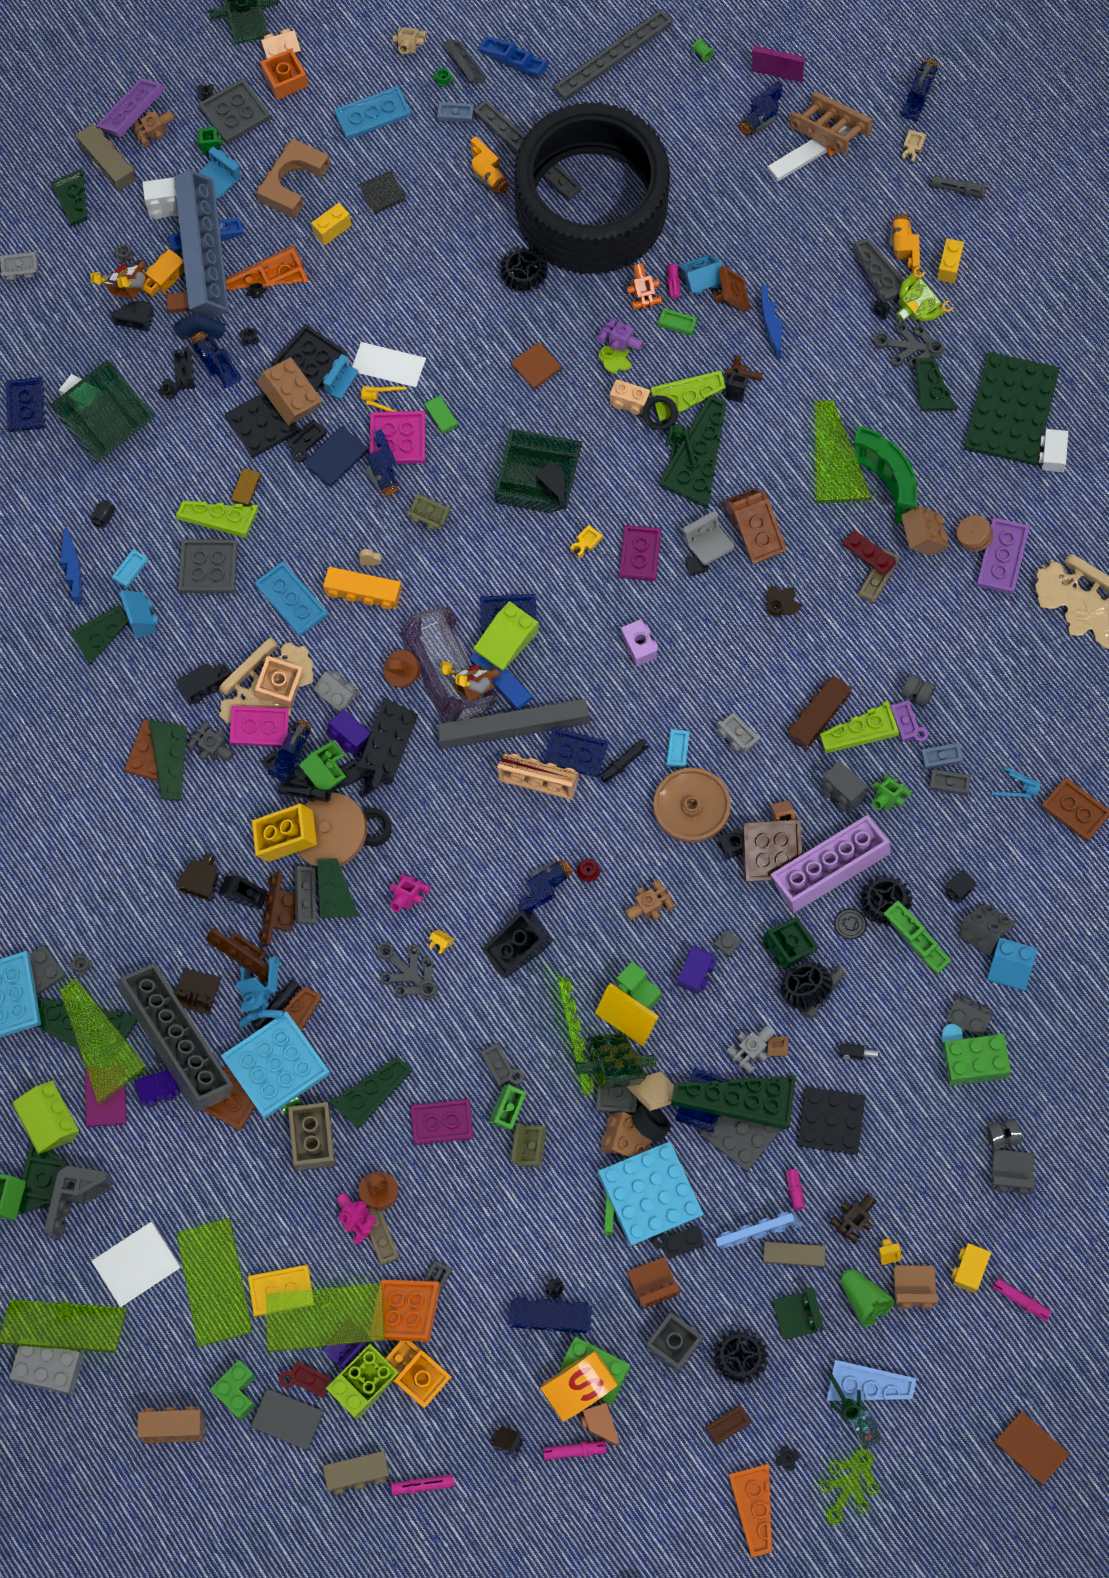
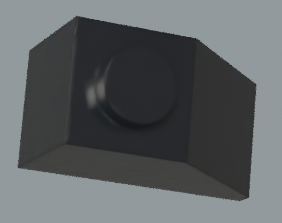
[111,301,154,332]
[535,461,565,507]
[219,875,268,909]
[491,1426,524,1458]

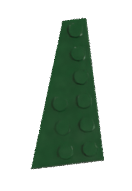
[659,395,726,509]
[36,997,138,1066]
[671,1075,796,1130]

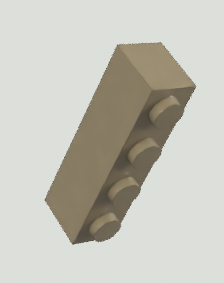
[76,124,136,191]

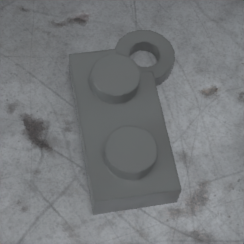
[480,1043,524,1088]

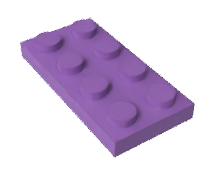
[96,78,165,137]
[977,517,1030,594]

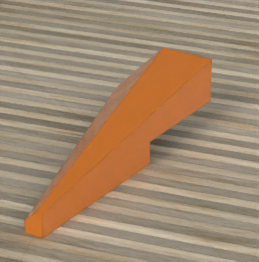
[225,245,309,290]

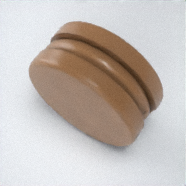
[956,515,994,552]

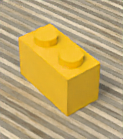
[311,203,352,246]
[937,238,964,284]
[951,1243,991,1294]

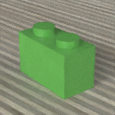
[488,1085,527,1130]

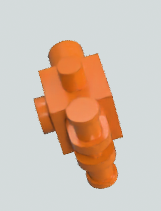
[626,263,662,310]

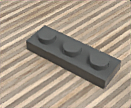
[445,39,486,83]
[294,866,316,925]

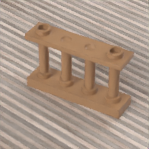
[790,91,873,155]

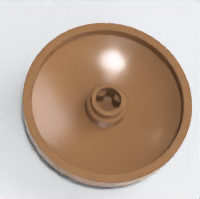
[654,768,731,843]
[298,793,367,867]

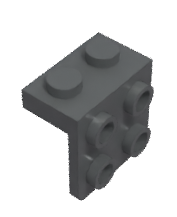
[958,904,1016,956]
[991,1150,1035,1195]

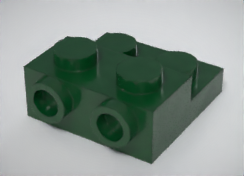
[762,917,819,970]

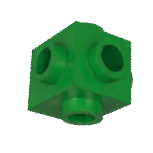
[197,127,223,155]

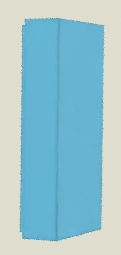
[111,549,149,589]
[667,729,690,769]

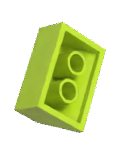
[12,1080,79,1154]

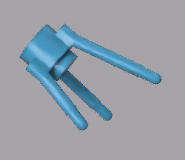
[991,766,1041,799]

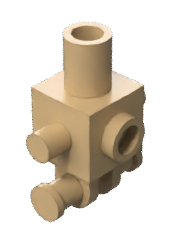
[393,28,427,54]

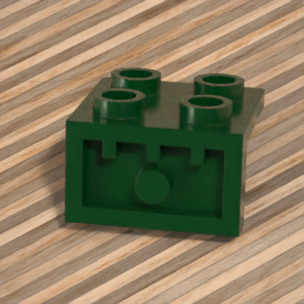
[773,1287,824,1340]

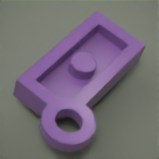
[890,700,929,743]

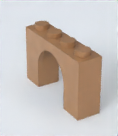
[256,138,331,219]

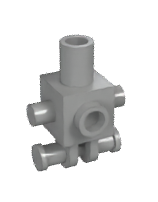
[726,1025,775,1074]

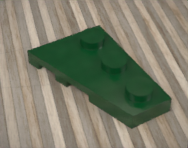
[50,169,88,227]
[317,859,359,918]

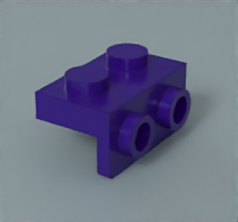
[321,1319,371,1368]

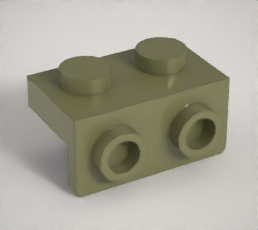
[406,493,452,530]
[511,1123,547,1167]

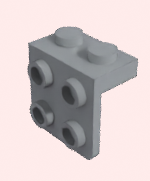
[682,511,734,565]

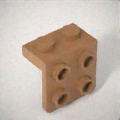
[600,1112,652,1158]
[894,1265,938,1310]

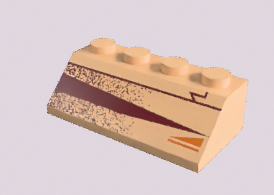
[497,754,579,800]

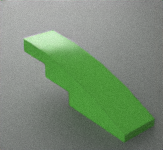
[884,901,952,975]

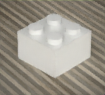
[143,177,178,219]

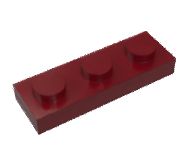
[842,530,896,576]

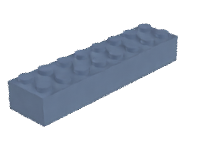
[174,169,229,318]

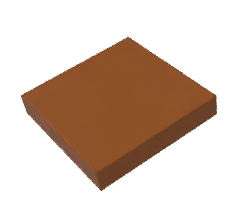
[511,342,562,390]

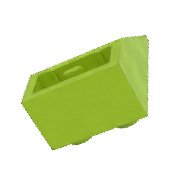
[326,1344,399,1420]

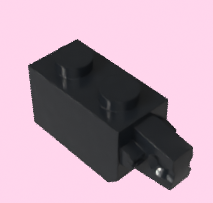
[176,663,232,705]

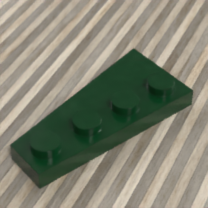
[149,721,187,801]
[329,1057,413,1129]

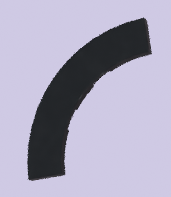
[261,751,364,790]

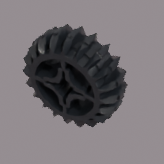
[500,246,548,294]
[859,874,913,927]
[780,961,834,1011]
[713,1328,769,1385]

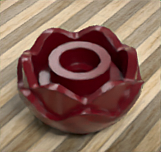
[576,859,601,882]

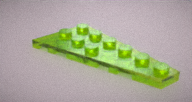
[60,978,147,1105]

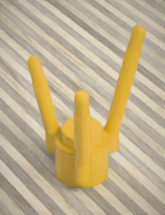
[361,386,407,412]

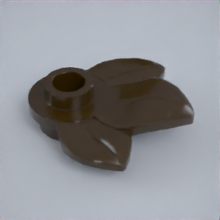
[766,585,802,617]

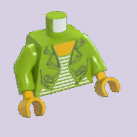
[896,265,954,322]

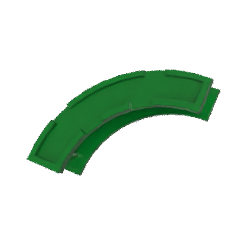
[852,426,918,524]

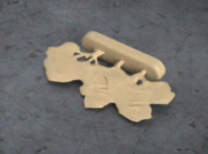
[1035,554,1109,649]
[219,638,313,723]

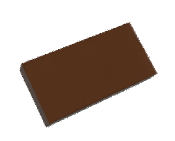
[705,1405,752,1446]

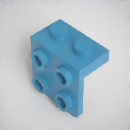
[199,147,241,200]

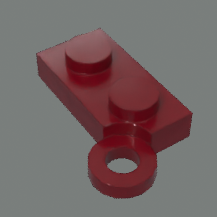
[279,1361,333,1399]

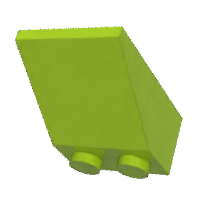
[473,601,539,672]

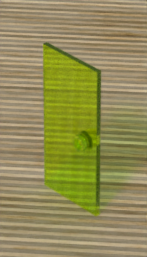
[177,1218,252,1347]
[266,1283,384,1352]
[0,1300,127,1353]

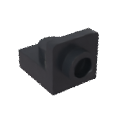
[725,372,750,403]

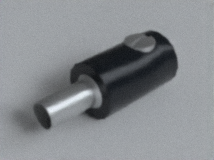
[839,1043,878,1060]

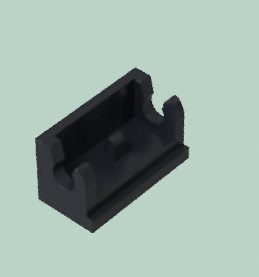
[174,347,195,390]

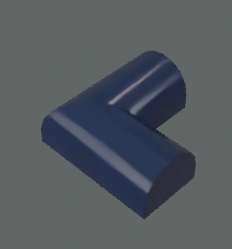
[174,312,225,340]

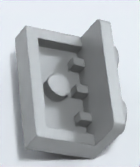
[0,252,39,280]
[313,670,360,712]
[717,712,760,755]

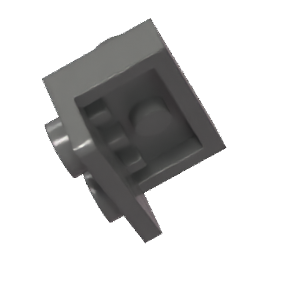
[946,995,994,1037]

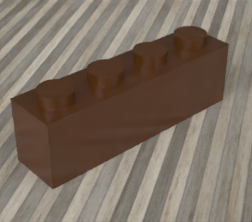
[787,675,852,751]

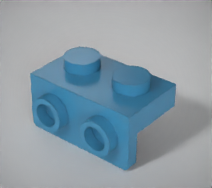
[323,354,359,400]

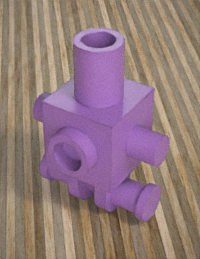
[596,317,644,352]

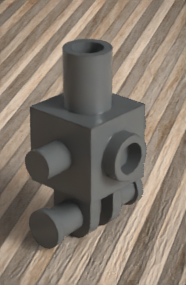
[186,721,234,762]

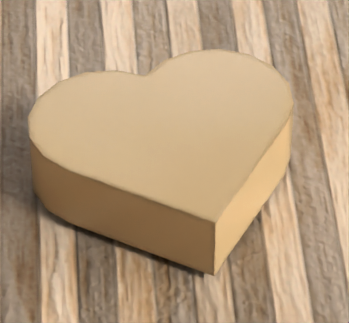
[359,549,381,566]

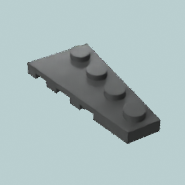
[852,238,904,303]

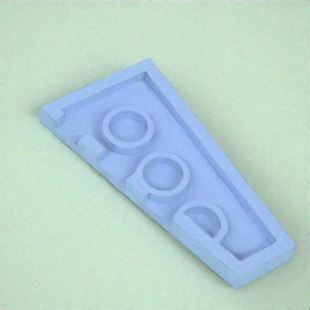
[827,1360,916,1401]

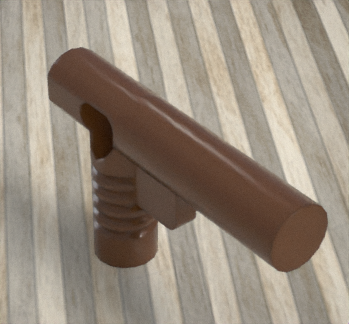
[726,355,763,380]

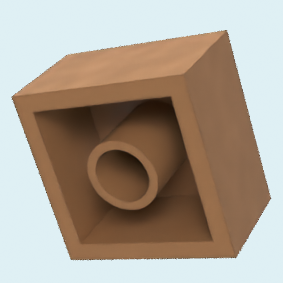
[901,506,949,556]

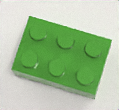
[943,1034,1011,1086]

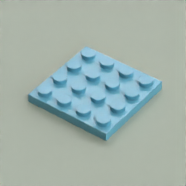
[0,951,41,1038]
[221,1011,331,1119]
[597,1141,704,1247]

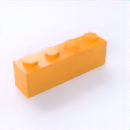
[323,567,402,610]

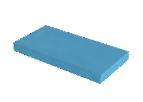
[333,86,411,140]
[254,561,329,637]

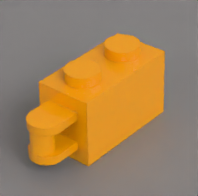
[141,249,185,297]

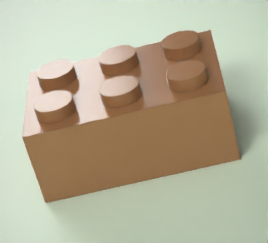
[257,357,322,426]
[137,1406,206,1444]

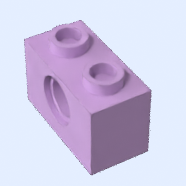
[621,619,659,667]

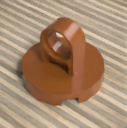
[383,650,421,688]
[358,1172,398,1211]

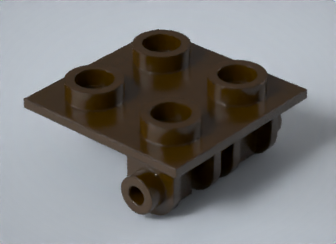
[173,968,221,1015]

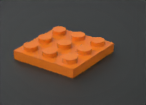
[369,1280,441,1342]

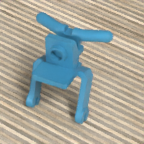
[236,956,284,1028]

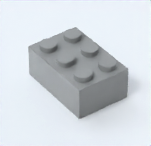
[9,1338,84,1396]

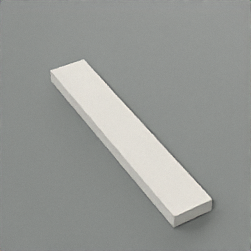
[767,126,851,182]

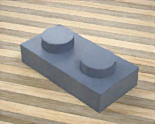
[437,102,474,123]
[921,743,963,770]

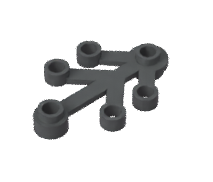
[874,323,945,370]
[378,943,438,1000]

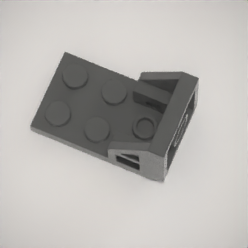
[44,1166,114,1241]

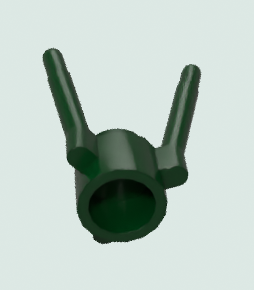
[665,424,695,462]
[829,1373,863,1420]

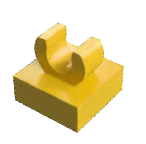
[429,929,455,954]
[879,1238,901,1265]

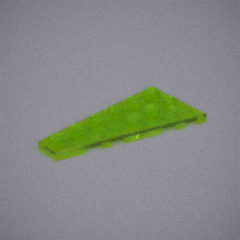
[815,400,872,503]
[556,976,594,1096]

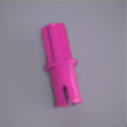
[667,264,681,299]
[786,1169,806,1210]

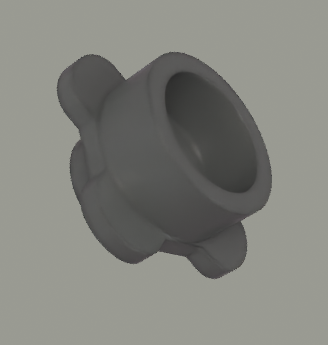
[114,244,134,263]
[69,953,93,976]

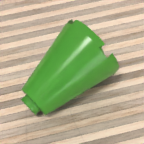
[840,1269,894,1327]

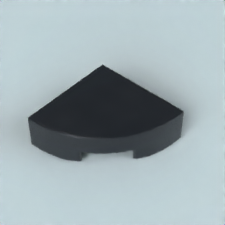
[685,557,708,576]

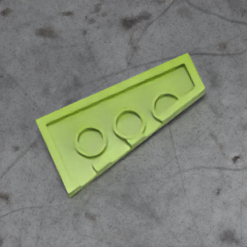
[650,371,726,424]
[176,501,259,538]
[820,701,899,754]

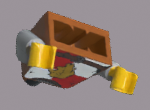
[90,259,147,299]
[441,661,500,701]

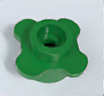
[433,68,454,87]

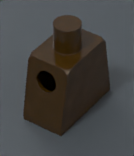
[176,853,220,903]

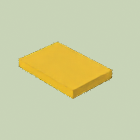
[595,983,659,1046]
[248,1264,315,1317]

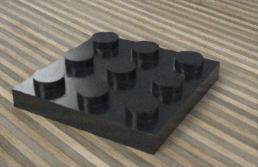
[272,324,348,392]
[225,393,299,459]
[798,1087,866,1155]

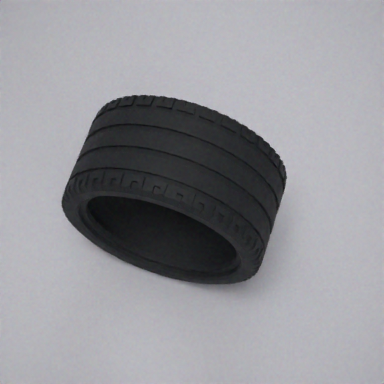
[514,102,670,275]

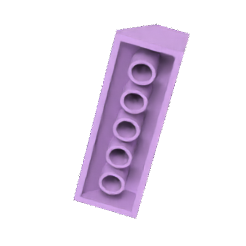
[770,815,891,913]

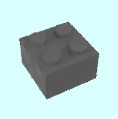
[821,761,868,815]
[646,1312,704,1374]

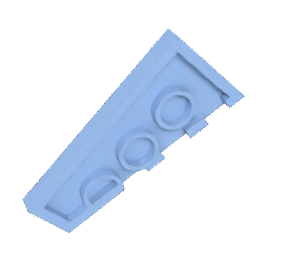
[716,1212,802,1249]

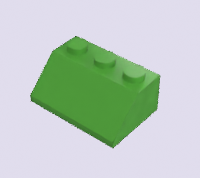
[559,1337,631,1405]

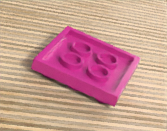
[370,411,426,464]

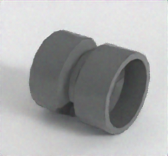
[901,674,936,707]
[987,1118,1021,1150]

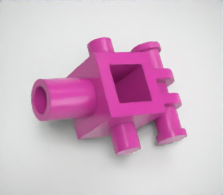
[389,873,431,912]
[336,1193,376,1245]

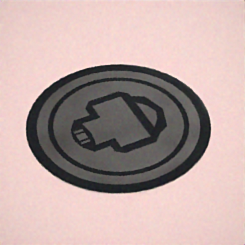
[834,908,867,940]

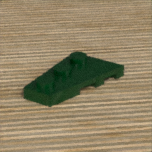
[914,358,958,411]
[71,605,129,665]

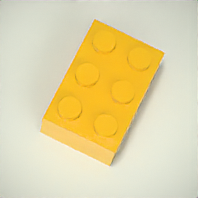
[252,803,317,862]

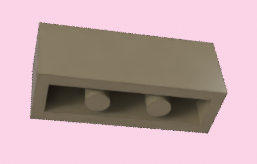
[323,1451,390,1495]

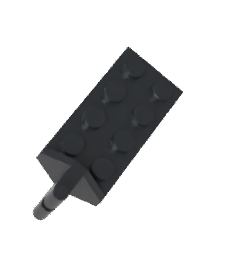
[356,698,418,798]

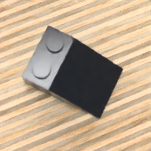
[482,910,554,978]

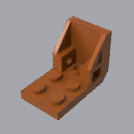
[721,488,787,564]

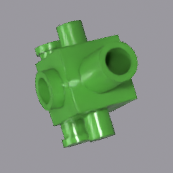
[872,774,913,810]

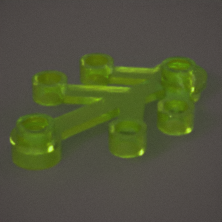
[819,1449,879,1525]

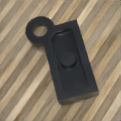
[287,420,327,462]
[652,1225,705,1260]

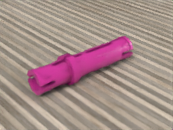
[993,1277,1052,1322]
[543,1440,607,1461]
[391,1474,455,1496]

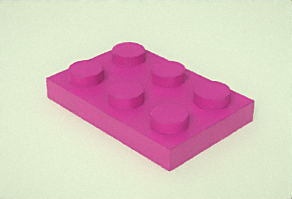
[230,706,289,747]

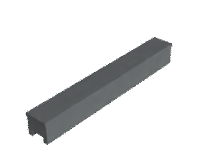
[437,699,591,749]

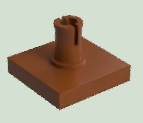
[714,266,750,312]

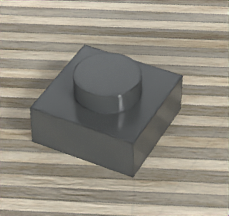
[714,929,742,957]

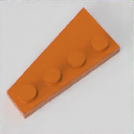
[729,1464,772,1558]

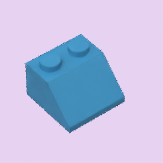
[678,254,722,294]
[119,591,159,639]
[987,938,1038,991]

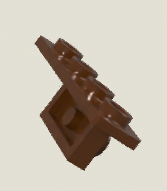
[258,871,295,948]
[205,928,269,983]

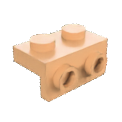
[261,28,301,58]
[610,380,650,415]

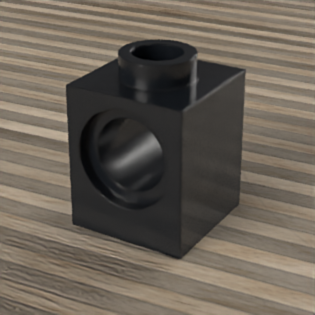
[718,829,743,860]
[945,870,977,904]

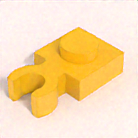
[570,525,603,558]

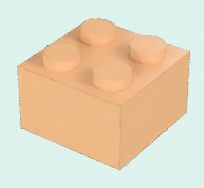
[255,656,304,708]

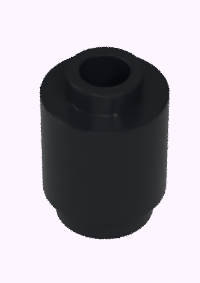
[90,500,116,528]

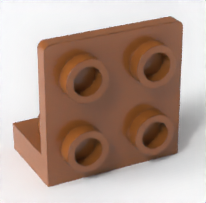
[628,1257,680,1310]

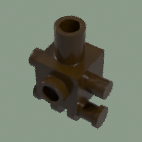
[829,1193,877,1244]

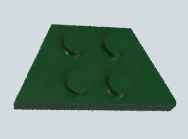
[17,1142,67,1215]

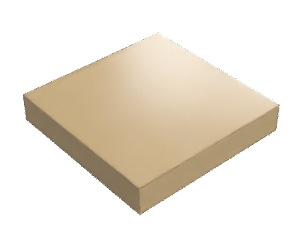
[627,1071,674,1111]

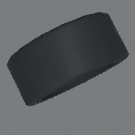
[642,395,678,430]
[363,808,392,847]
[632,1104,671,1142]

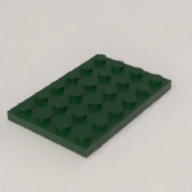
[964,351,1060,466]

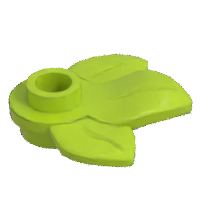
[598,346,632,374]

